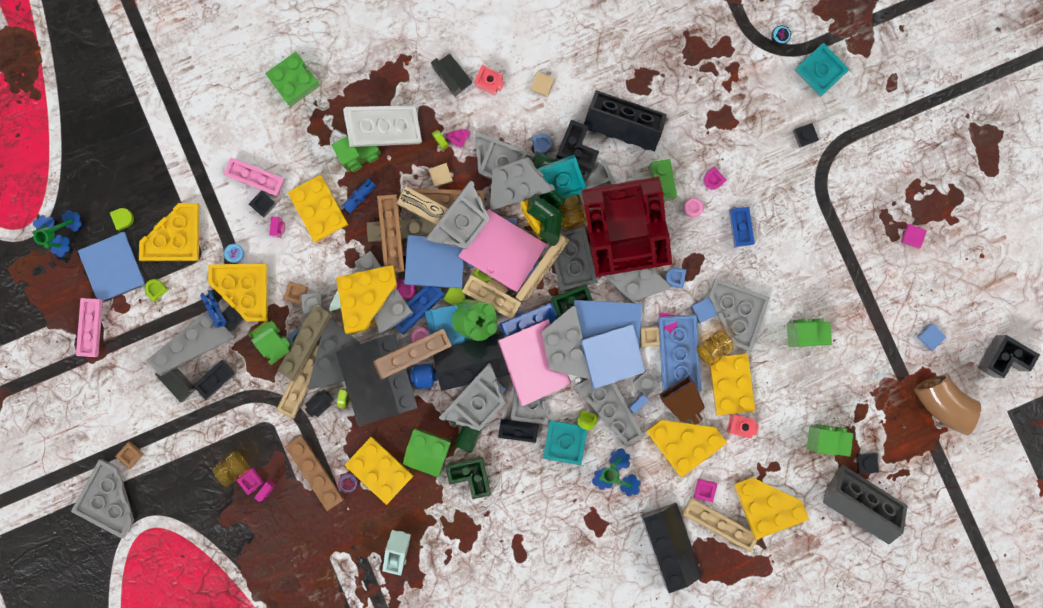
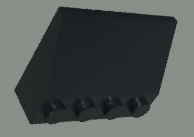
[336,334,418,427]

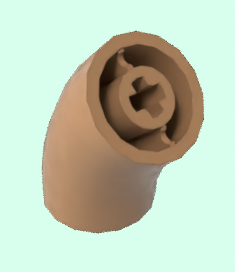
[914,374,981,436]

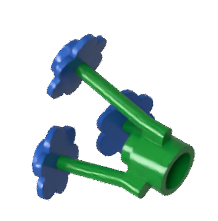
[32,210,82,257]
[592,448,641,497]

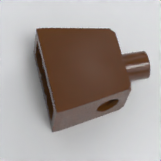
[659,375,705,425]

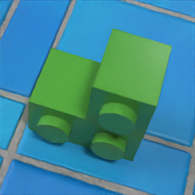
[331,136,381,172]
[649,159,677,202]
[787,318,832,347]
[807,424,853,457]

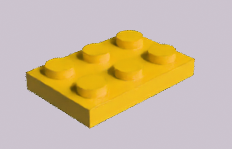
[287,175,349,243]
[708,354,755,415]
[344,437,414,505]

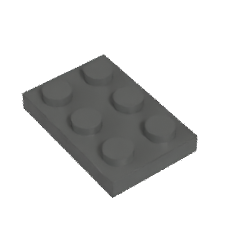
[549,227,598,292]

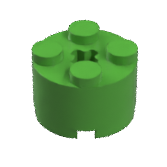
[452,299,497,341]
[248,320,291,365]

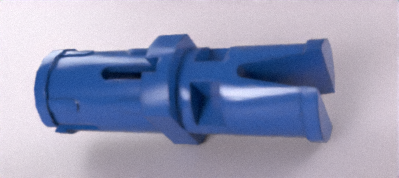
[342,178,377,213]
[200,290,227,328]

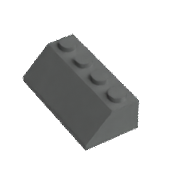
[823,464,908,544]

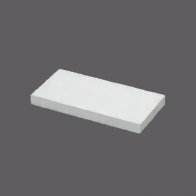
[343,106,422,147]

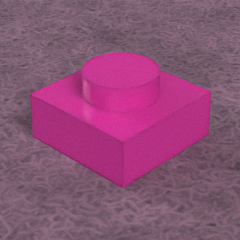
[269,216,285,238]

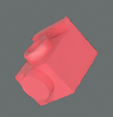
[474,65,505,96]
[726,414,758,439]

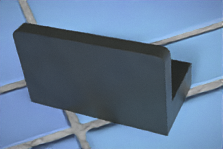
[431,54,472,96]
[155,368,196,402]

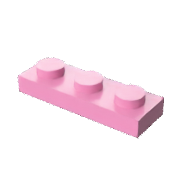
[224,157,285,197]
[76,298,103,357]

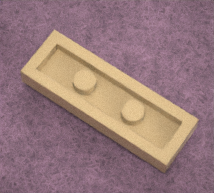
[462,275,521,319]

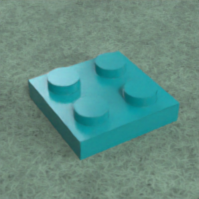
[795,43,850,97]
[538,155,586,199]
[543,420,587,465]

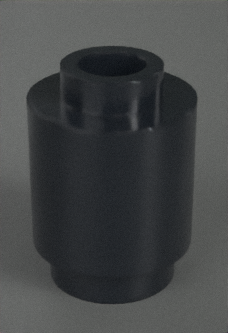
[305,389,334,417]

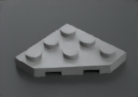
[708,278,770,352]
[71,459,134,539]

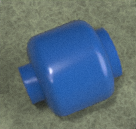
[409,364,438,389]

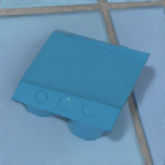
[425,305,470,345]

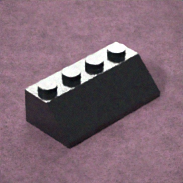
[584,90,667,152]
[433,333,510,391]
[640,503,703,594]

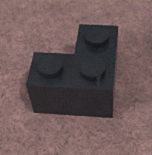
[556,119,599,173]
[978,335,1040,378]

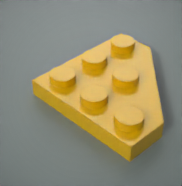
[139,203,200,261]
[208,264,268,322]
[336,265,397,334]
[646,420,727,478]
[733,477,810,540]

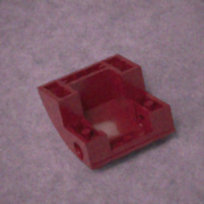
[582,176,672,277]

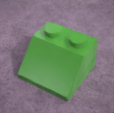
[403,428,452,478]

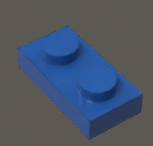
[729,207,755,248]

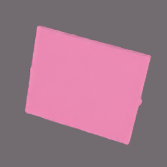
[458,209,547,292]
[498,319,571,406]

